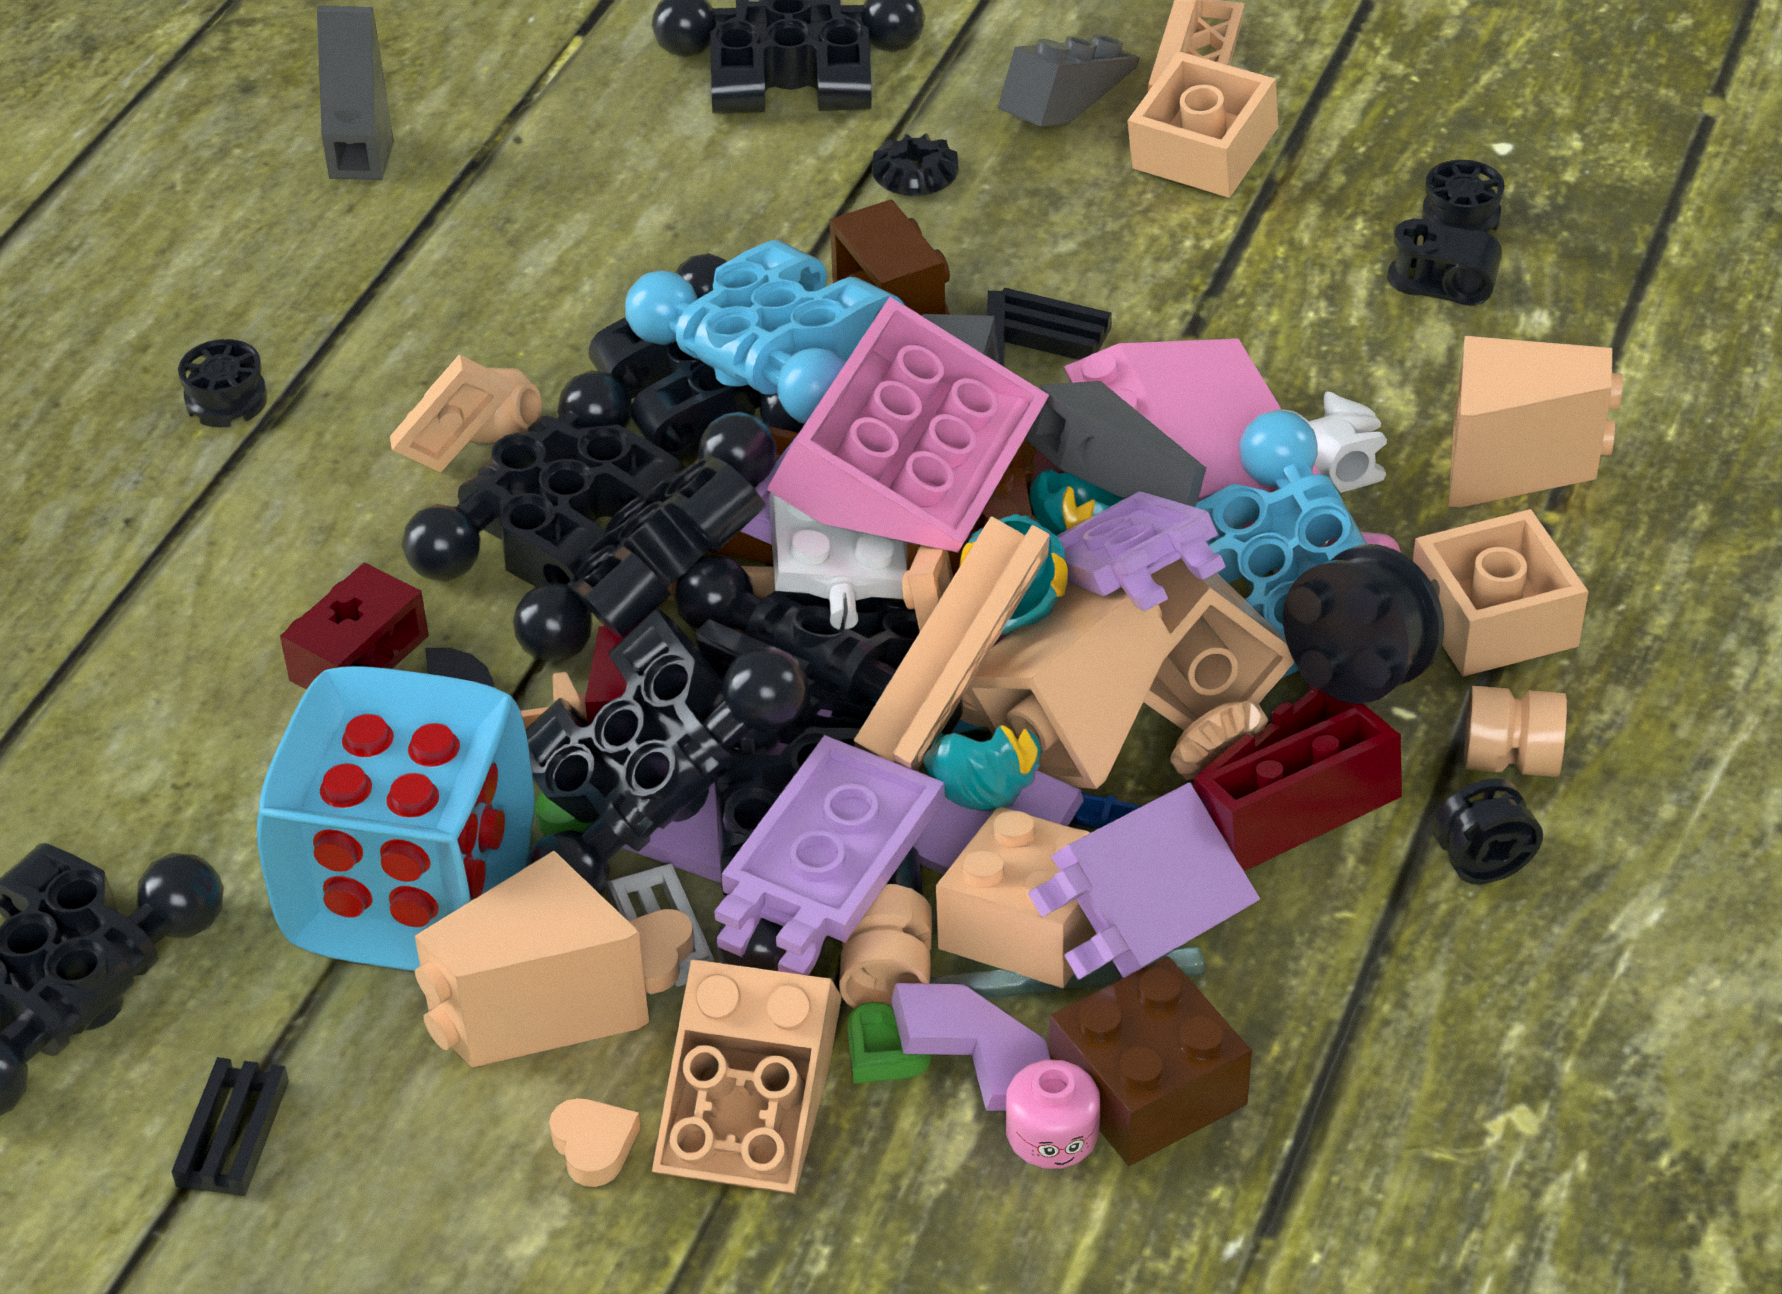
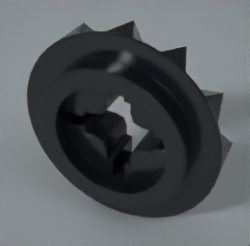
[872,133,959,196]

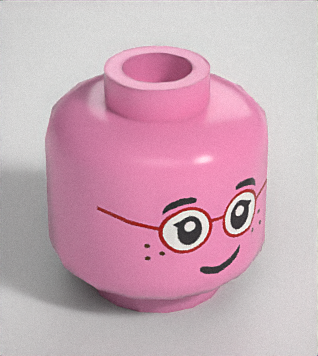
[1006,1060,1100,1169]

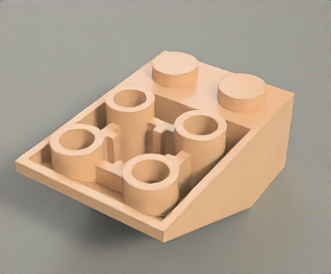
[652,959,842,1195]

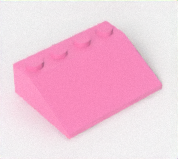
[766,297,1049,552]
[1064,339,1321,529]

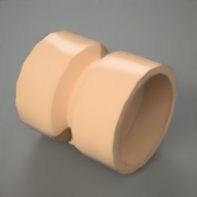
[1464,686,1567,777]
[839,884,932,1009]

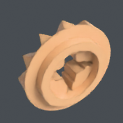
[1170,701,1268,780]

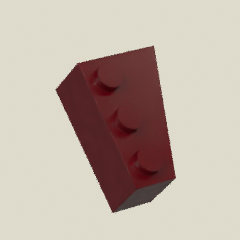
[1194,686,1402,871]

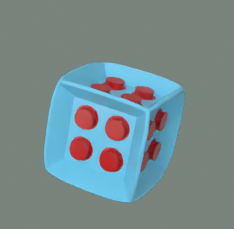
[256,667,535,971]

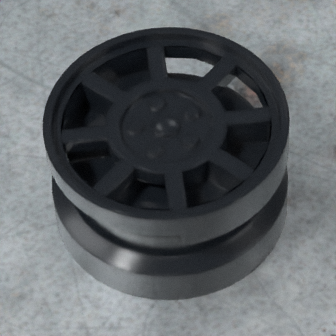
[1422,160,1505,233]
[178,339,267,427]
[1432,778,1543,885]

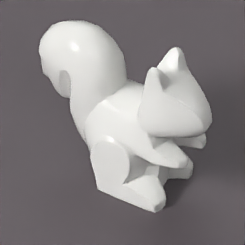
[1282,392,1387,493]

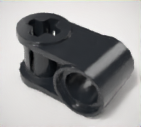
[1387,219,1502,306]

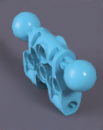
[625,240,904,423]
[1195,409,1367,679]

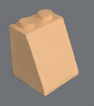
[1448,336,1623,508]
[1144,558,1295,731]
[966,586,1173,789]
[415,851,649,1068]

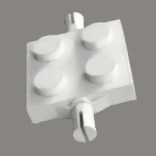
[769,493,907,629]

